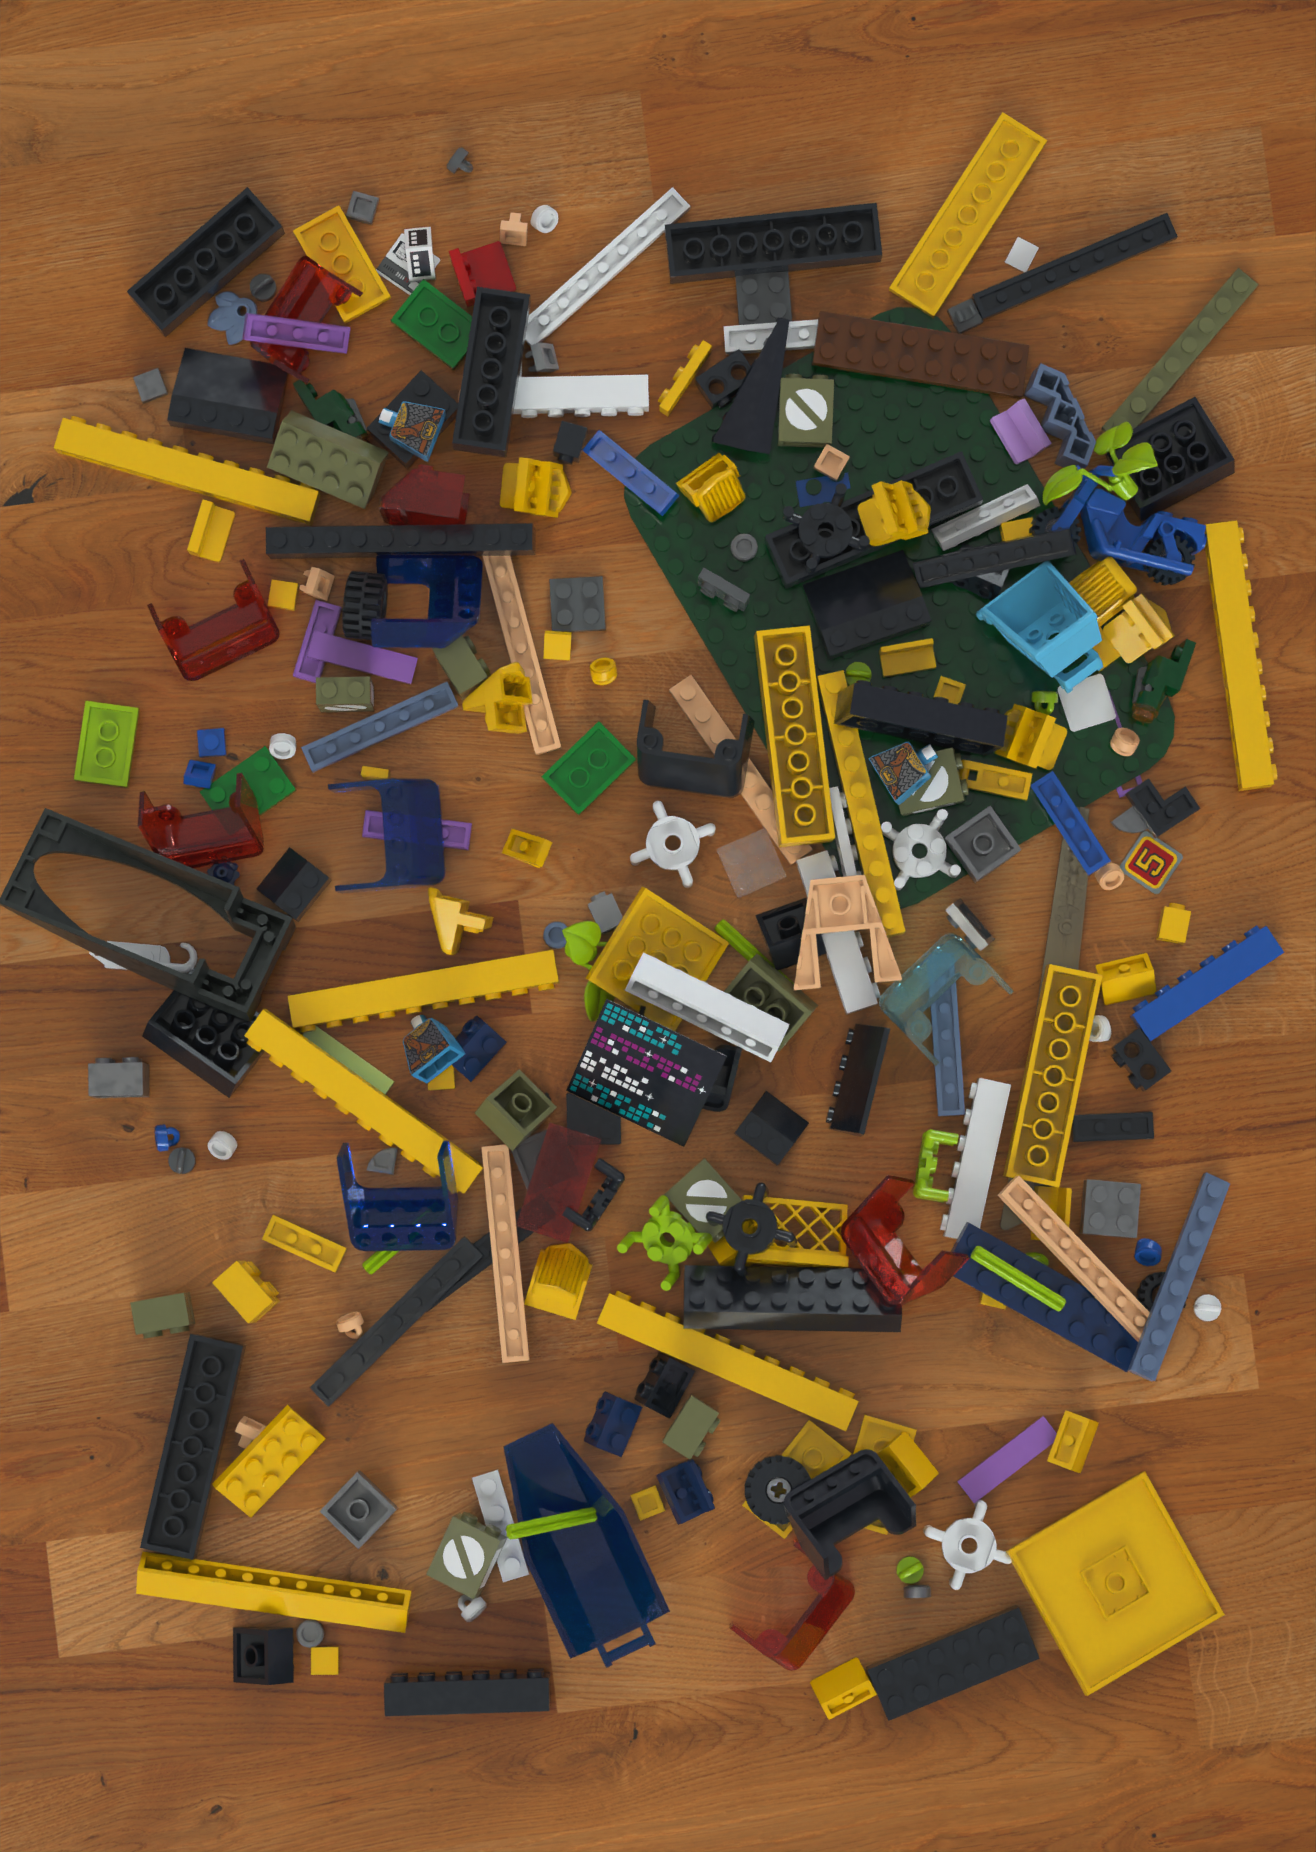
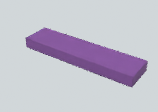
[242,313,350,354]
[307,631,418,685]
[362,810,472,851]
[957,1416,1057,1503]

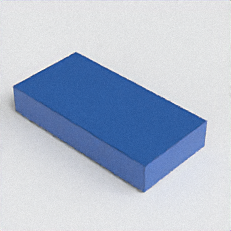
[796,473,850,507]

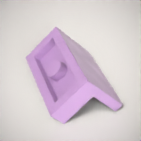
[990,398,1052,465]

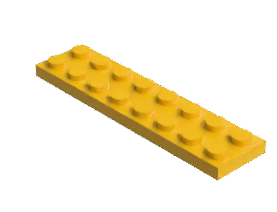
[889,112,1047,318]

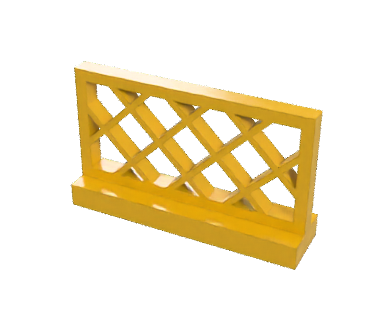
[742,1195,849,1268]

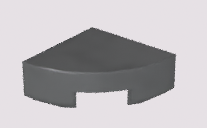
[1110,806,1148,833]
[367,1148,398,1175]

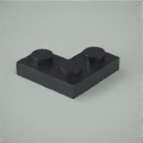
[1125,778,1201,838]

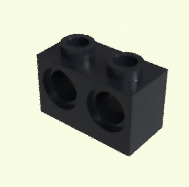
[695,349,751,409]
[1111,1028,1171,1091]

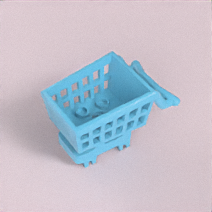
[976,561,1104,693]

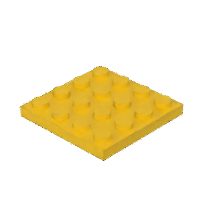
[585,887,729,1031]

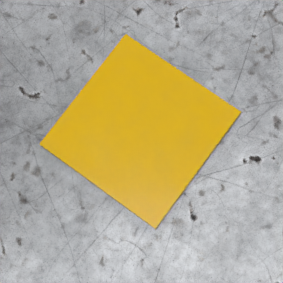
[1006,1471,1225,1696]

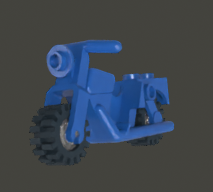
[1029,465,1207,586]

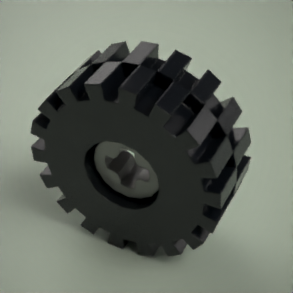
[744,1455,811,1525]

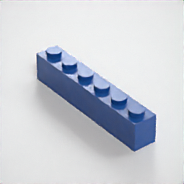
[1130,925,1284,1041]

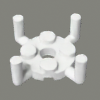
[630,801,716,888]
[881,809,961,890]
[923,1500,1012,1590]

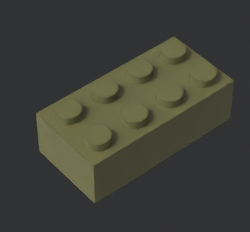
[267,410,389,509]

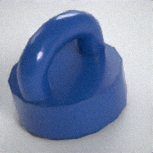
[154,1124,180,1152]
[1134,1238,1162,1266]

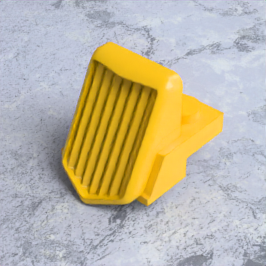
[676,453,746,522]
[500,457,572,518]
[857,480,931,546]
[1069,556,1137,628]
[1103,593,1175,663]
[462,662,533,734]
[995,704,1067,770]
[428,887,494,955]
[524,1243,593,1320]

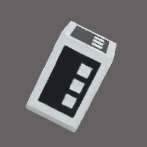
[404,227,436,282]

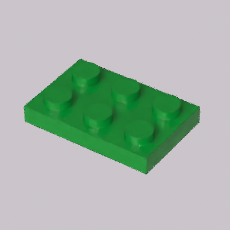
[391,279,472,370]
[541,721,636,816]
[200,746,296,836]

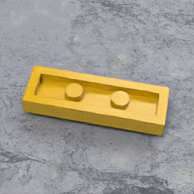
[658,340,712,417]
[262,1215,347,1273]

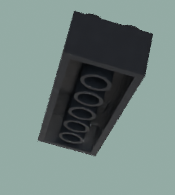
[127,187,285,337]
[452,287,531,458]
[834,680,1008,756]
[866,1605,1040,1721]
[384,1668,551,1716]

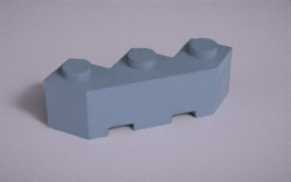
[1023,363,1096,469]

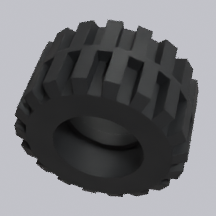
[342,571,388,641]

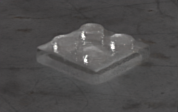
[716,828,787,899]

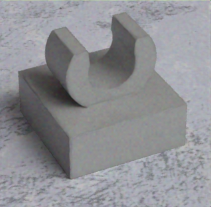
[525,342,559,373]

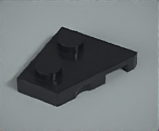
[566,1093,621,1145]

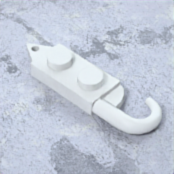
[89,941,198,973]

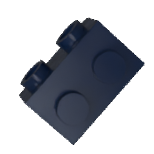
[452,1016,507,1082]
[584,1391,643,1457]
[656,1459,715,1525]

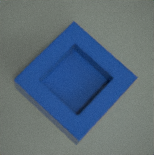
[197,728,227,758]
[183,760,216,789]

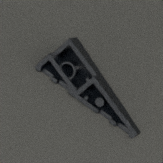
[711,317,790,454]

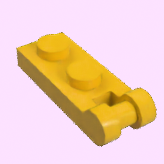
[959,759,1032,801]

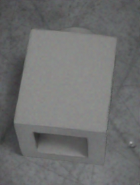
[587,891,623,935]

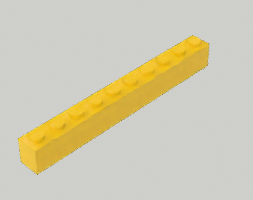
[54,416,321,526]
[1205,521,1277,791]
[816,670,905,938]
[288,950,559,1033]
[244,1008,483,1194]
[597,1291,859,1431]
[136,1551,411,1633]

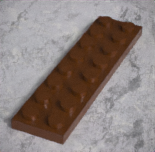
[812,311,1029,399]

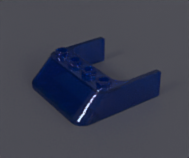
[371,555,483,648]
[328,778,446,893]
[337,1141,458,1251]

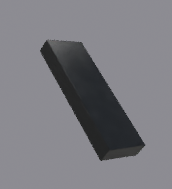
[1072,1112,1154,1142]

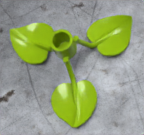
[1043,421,1158,505]
[562,921,615,1022]

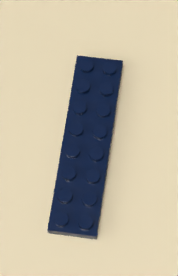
[941,1222,1138,1372]

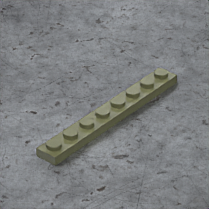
[1101,268,1259,432]

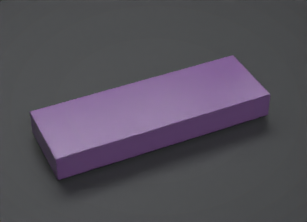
[293,600,342,683]

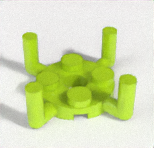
[913,1129,959,1203]
[617,1195,712,1291]

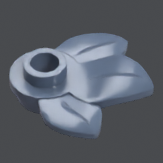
[207,291,257,345]

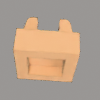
[500,212,528,246]
[813,444,850,482]
[300,567,335,601]
[235,1416,266,1449]

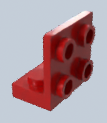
[449,241,516,308]

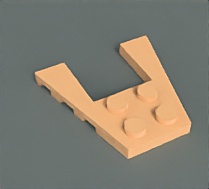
[794,875,902,991]

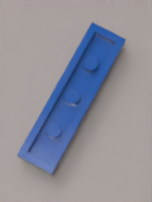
[583,430,679,516]
[1030,771,1111,876]

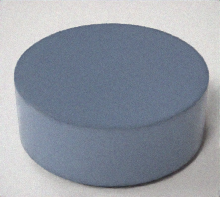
[543,922,567,949]

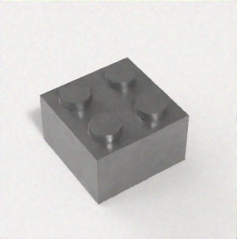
[944,806,1021,883]
[88,1057,149,1098]
[1080,1179,1141,1238]
[320,1470,398,1549]

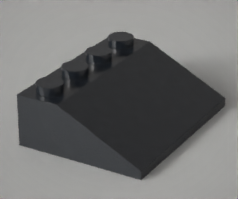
[167,348,290,445]
[1105,397,1235,522]
[802,550,931,660]
[142,967,265,1098]
[826,1024,890,1137]

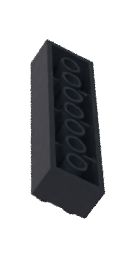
[665,203,882,284]
[764,451,983,589]
[683,1265,902,1332]
[140,1333,246,1560]

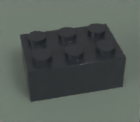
[367,370,458,470]

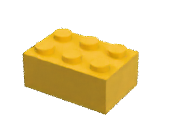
[212,1261,280,1324]

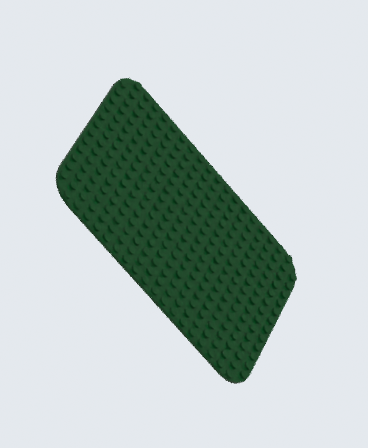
[624,307,1175,909]

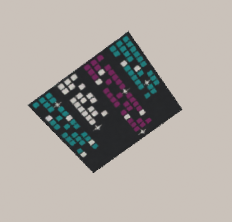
[566,999,727,1147]

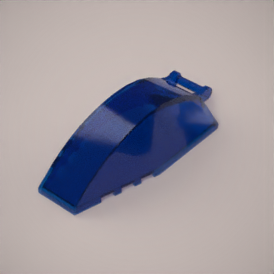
[503,1423,670,1668]

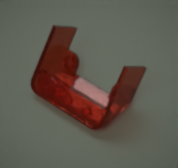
[250,255,363,384]
[379,464,470,525]
[147,559,280,681]
[138,773,264,868]
[841,1175,970,1306]
[729,1538,855,1671]

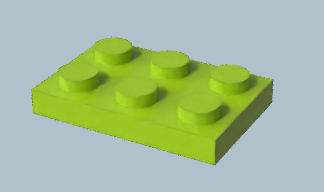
[74,701,140,788]

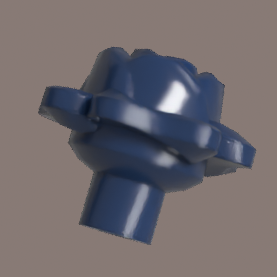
[207,857,240,885]

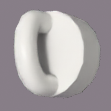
[530,205,559,233]
[269,733,296,759]
[1089,1015,1112,1042]
[208,1131,237,1160]
[1193,1294,1222,1321]
[458,1595,487,1622]

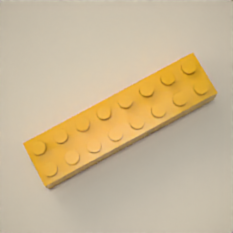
[754,625,835,848]
[1003,964,1102,1188]

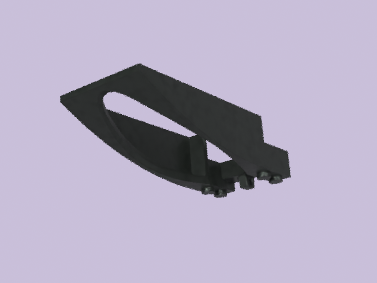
[0,808,296,1022]

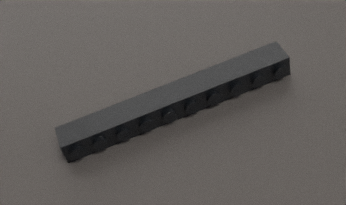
[266,523,536,559]

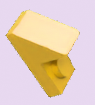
[502,829,553,868]

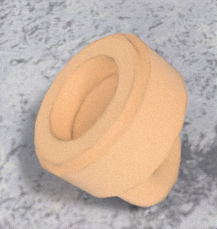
[1110,728,1140,756]
[1094,863,1124,890]
[336,1312,364,1339]

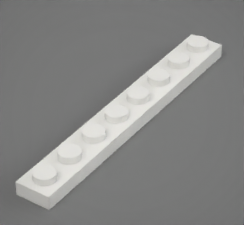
[525,187,691,346]

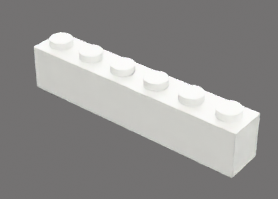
[513,375,649,418]
[796,850,881,1015]
[625,952,790,1062]
[940,1078,1011,1239]

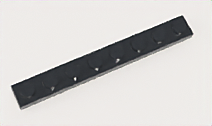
[972,213,1178,320]
[310,1236,484,1407]

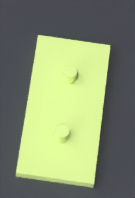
[303,1025,394,1095]

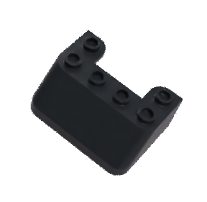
[784,1449,916,1580]

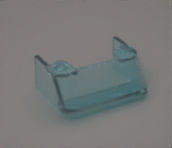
[879,933,1014,1066]

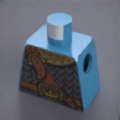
[379,401,446,462]
[868,742,938,805]
[403,1015,465,1083]

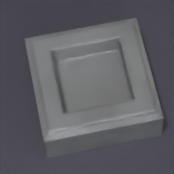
[346,191,379,225]
[133,368,168,404]

